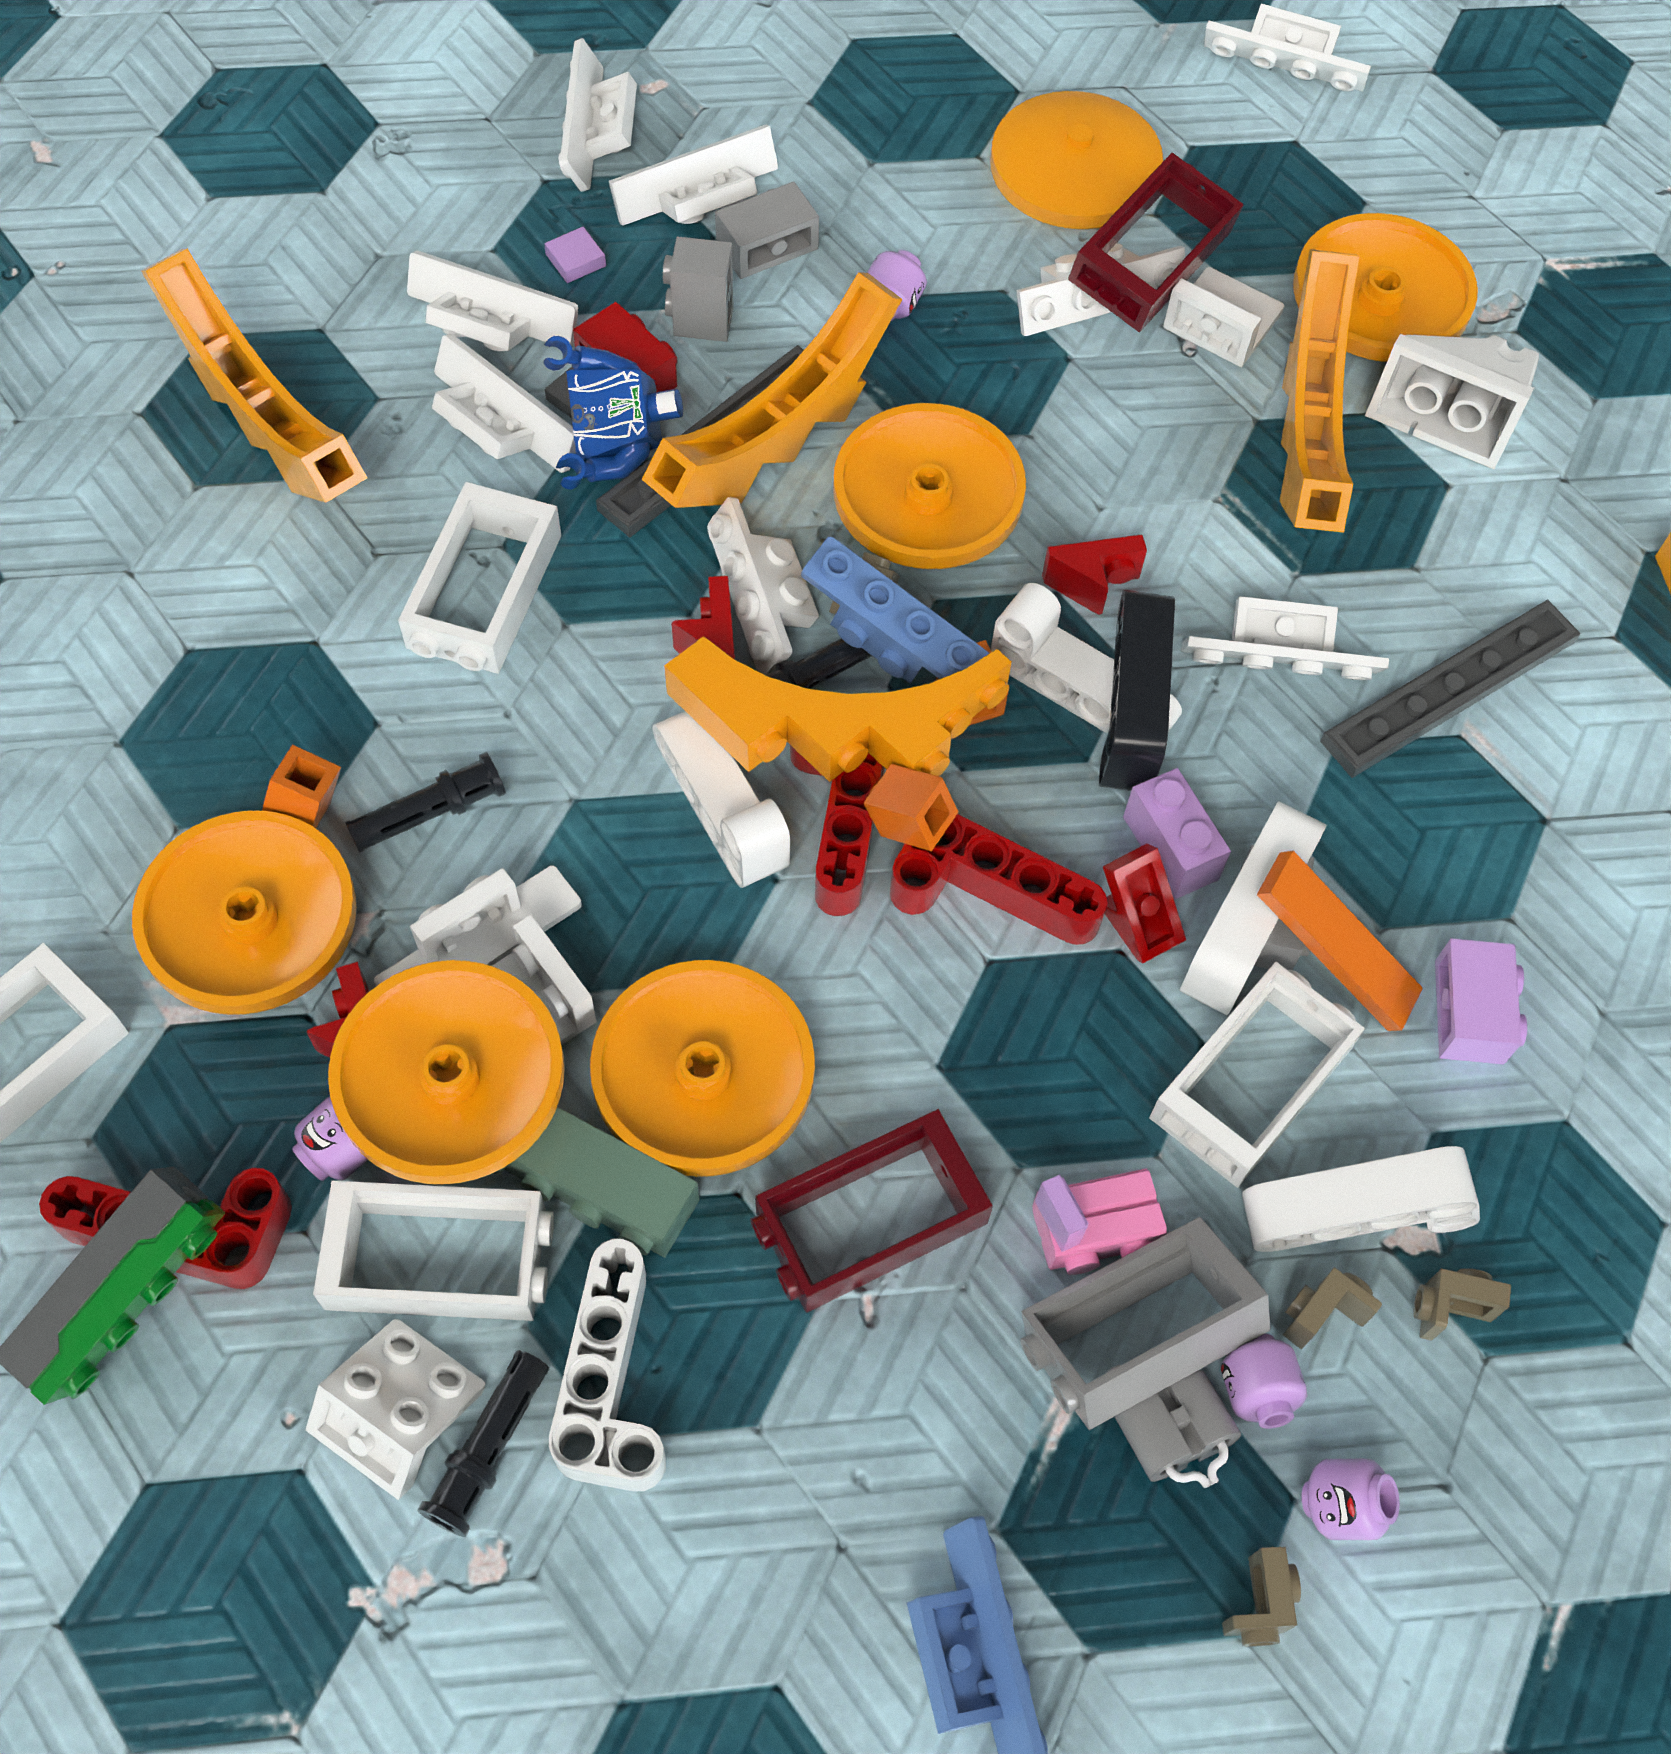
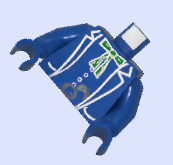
[543,336,684,490]

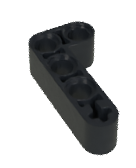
[1099,590,1175,791]

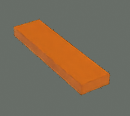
[1257,850,1423,1031]

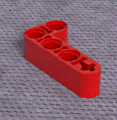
[790,745,884,916]
[890,814,1107,945]
[39,1168,292,1289]

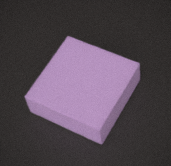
[544,227,606,283]
[1035,1174,1089,1252]

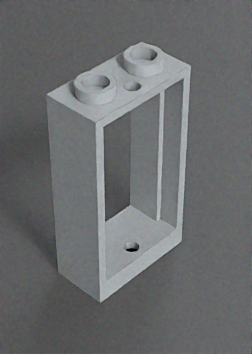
[1020,1217,1270,1430]

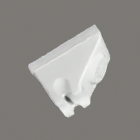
[1365,334,1539,469]

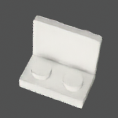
[1163,267,1285,368]
[492,915,597,1045]
[305,1319,485,1500]

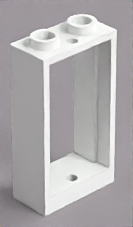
[398,482,562,674]
[0,943,129,1143]
[1149,962,1365,1188]
[313,1181,554,1321]

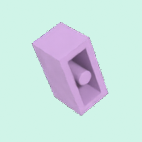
[1123,768,1231,900]
[1435,938,1527,1065]

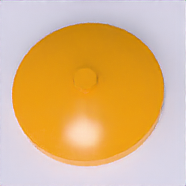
[990,91,1163,229]
[1293,213,1478,362]
[833,403,1026,569]
[132,811,357,1015]
[328,960,565,1185]
[590,960,815,1177]

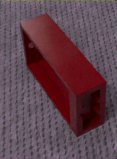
[1068,153,1244,333]
[750,1109,993,1313]

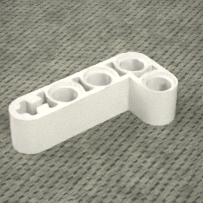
[991,583,1182,734]
[652,711,790,888]
[1179,801,1327,1016]
[1242,1146,1480,1252]
[549,1239,666,1491]

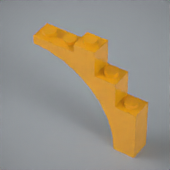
[141,248,367,503]
[1280,249,1360,533]
[642,272,902,508]
[664,636,1012,782]

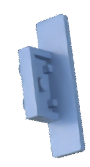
[801,537,990,683]
[907,1516,1048,1754]

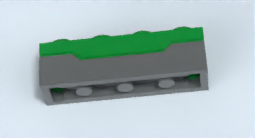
[0,1167,225,1405]

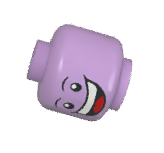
[867,250,927,321]
[292,1096,368,1181]
[1221,1334,1307,1429]
[1302,1458,1400,1540]

